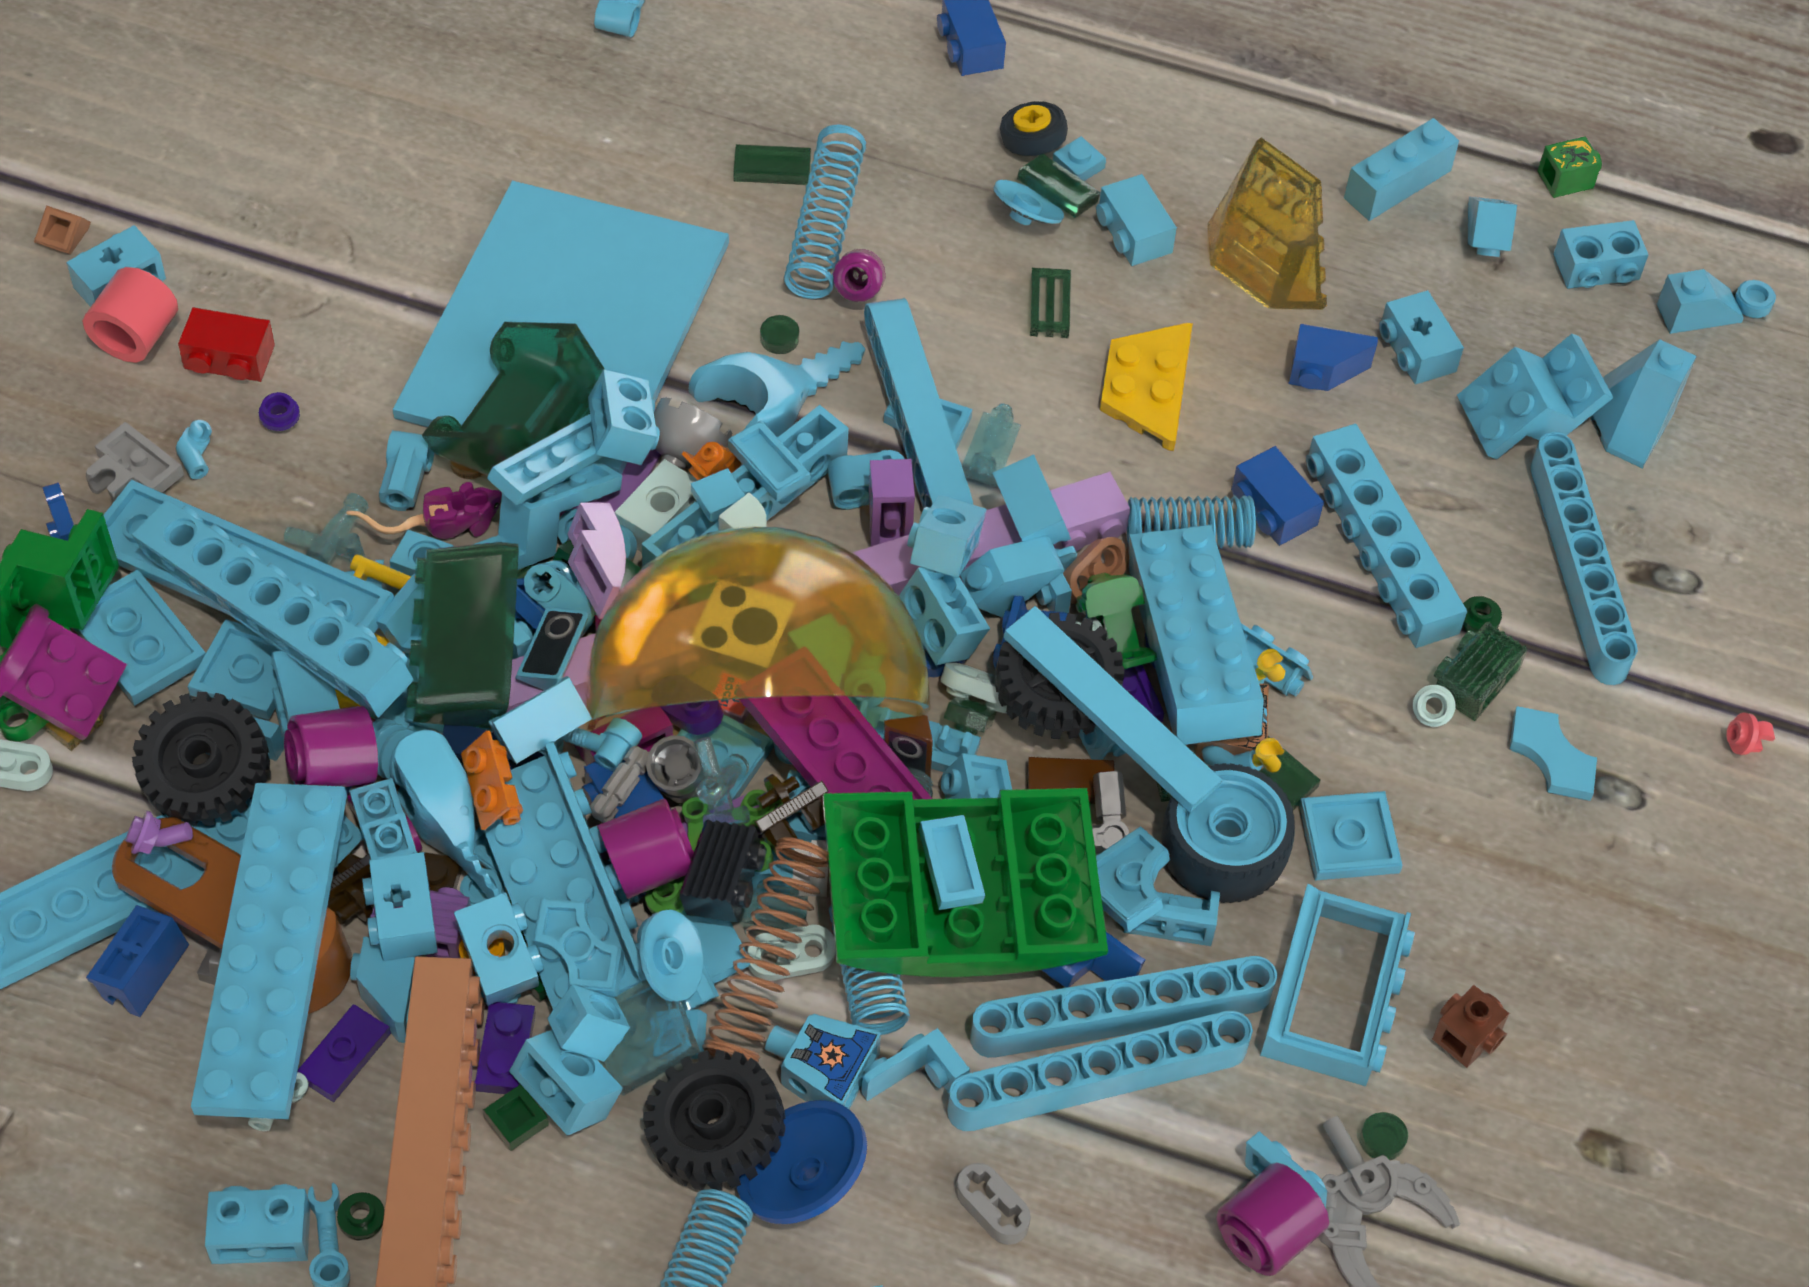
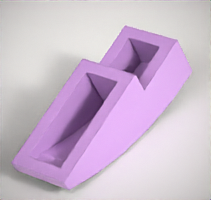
[567,503,626,619]

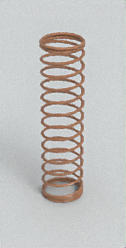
[702,837,828,1062]

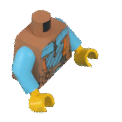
[1170,649,1286,773]

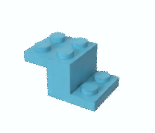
[1457,333,1614,459]

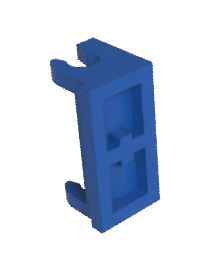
[86,905,189,1017]

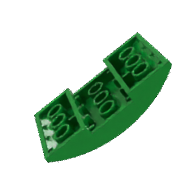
[823,788,1108,977]

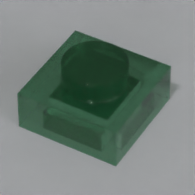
[944,697,997,735]

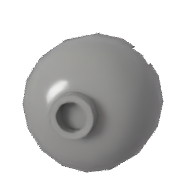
[654,397,733,470]

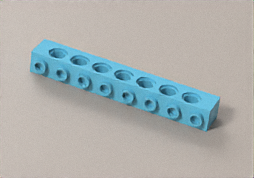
[131,499,414,718]

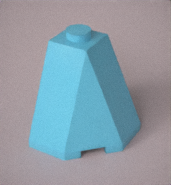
[1590,339,1697,469]

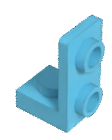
[861,1028,970,1101]

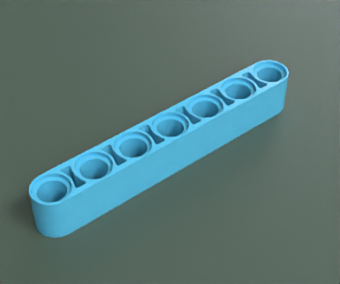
[864,298,974,509]
[1530,432,1638,685]
[970,956,1277,1058]
[947,1011,1253,1131]

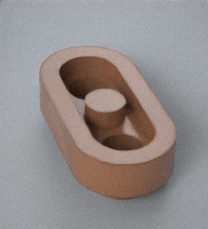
[1063,537,1129,605]

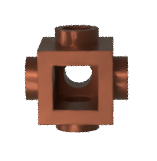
[1432,985,1509,1068]

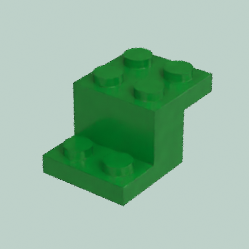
[0,509,120,649]

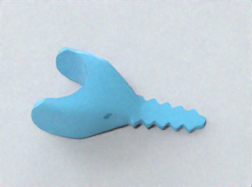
[688,341,865,437]
[395,730,501,898]

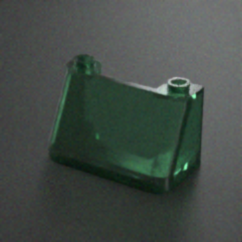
[422,322,605,475]

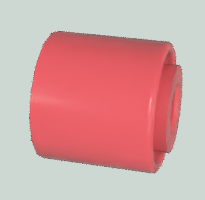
[82,267,178,363]

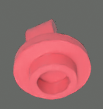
[1726,712,1775,755]

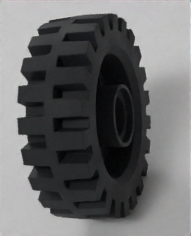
[995,612,1124,739]
[132,692,270,826]
[643,1049,786,1191]

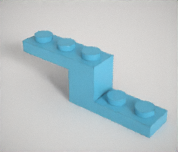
[434,460,622,589]

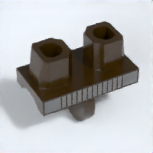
[752,774,829,852]
[327,853,373,925]

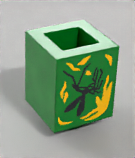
[1537,136,1602,198]

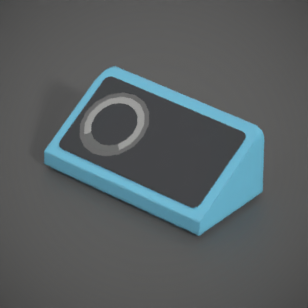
[515,607,590,690]

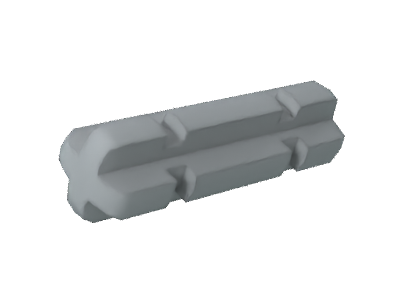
[590,746,649,823]

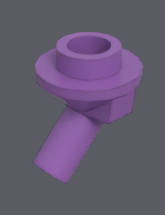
[125,811,193,854]

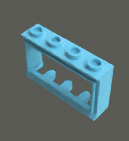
[1260,884,1415,1086]

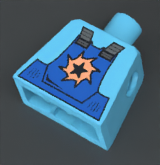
[765,1014,881,1109]

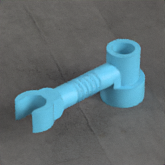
[557,718,642,771]
[308,1183,350,1287]

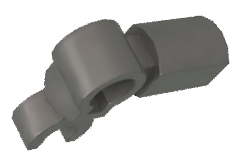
[1092,771,1130,855]

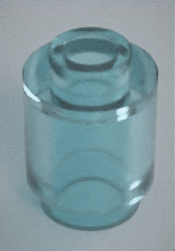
[743,884,808,930]

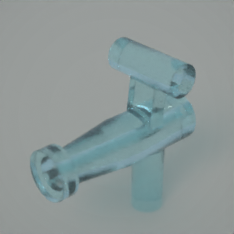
[284,493,369,565]
[694,737,750,825]

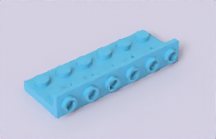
[472,741,650,1010]

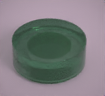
[760,315,800,354]
[1360,1112,1408,1161]

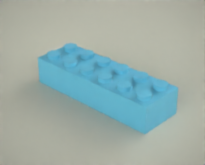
[1129,525,1264,745]

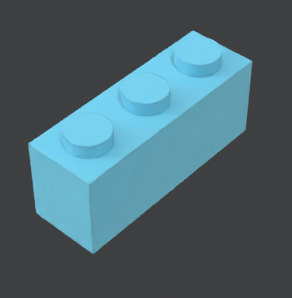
[1344,118,1459,221]

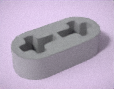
[956,1163,1031,1245]

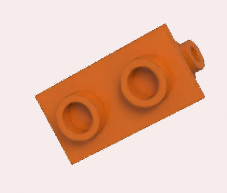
[682,442,743,480]
[461,730,523,830]

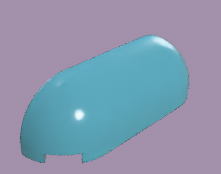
[271,650,352,794]

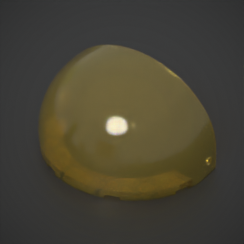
[585,526,931,730]

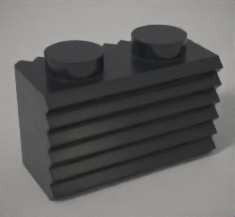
[679,819,766,922]

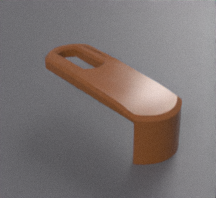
[112,817,352,1014]

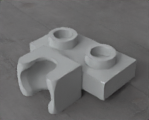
[86,422,184,504]

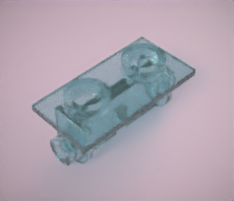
[962,403,1021,488]

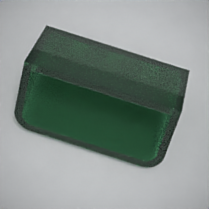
[406,542,519,729]

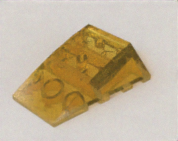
[1207,137,1327,310]

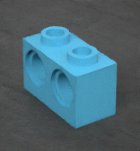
[1553,220,1648,289]
[588,369,660,465]
[897,567,990,665]

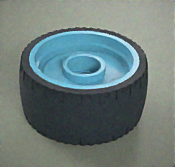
[1161,763,1295,903]

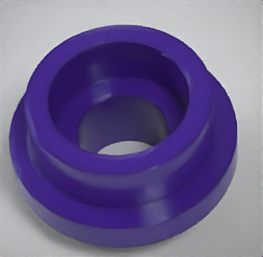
[258,392,300,431]

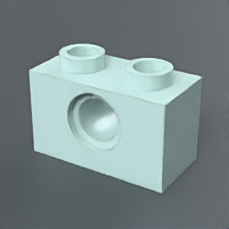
[614,459,698,552]

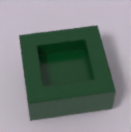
[483,1084,549,1151]

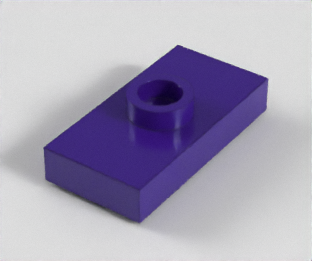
[297,1004,391,1103]

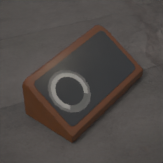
[883,715,933,792]

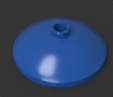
[737,1100,867,1224]

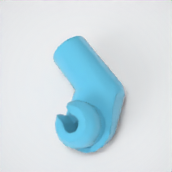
[176,420,212,480]

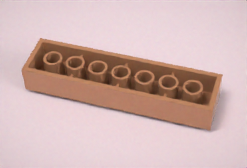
[375,957,485,1287]

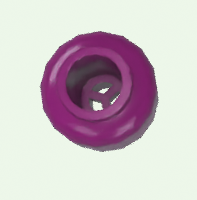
[833,249,886,302]

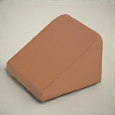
[34,205,91,255]

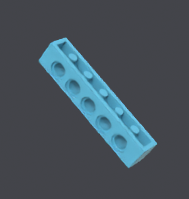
[641,405,849,592]
[1306,424,1467,649]

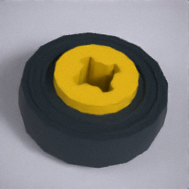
[1000,101,1068,156]

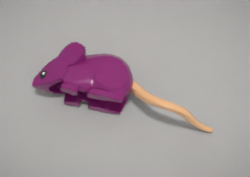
[346,482,502,539]

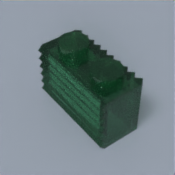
[1434,622,1528,721]

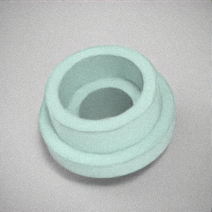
[1413,685,1456,727]

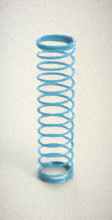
[784,124,866,299]

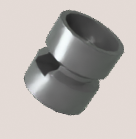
[646,735,714,803]

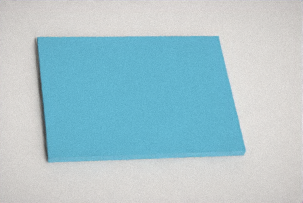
[393,181,729,475]

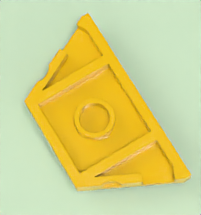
[1100,323,1193,451]

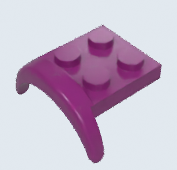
[0,604,127,740]

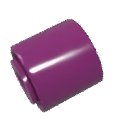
[284,706,378,787]
[598,799,694,899]
[1216,1162,1330,1276]

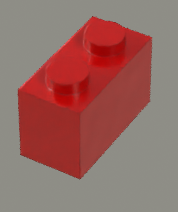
[178,307,275,382]

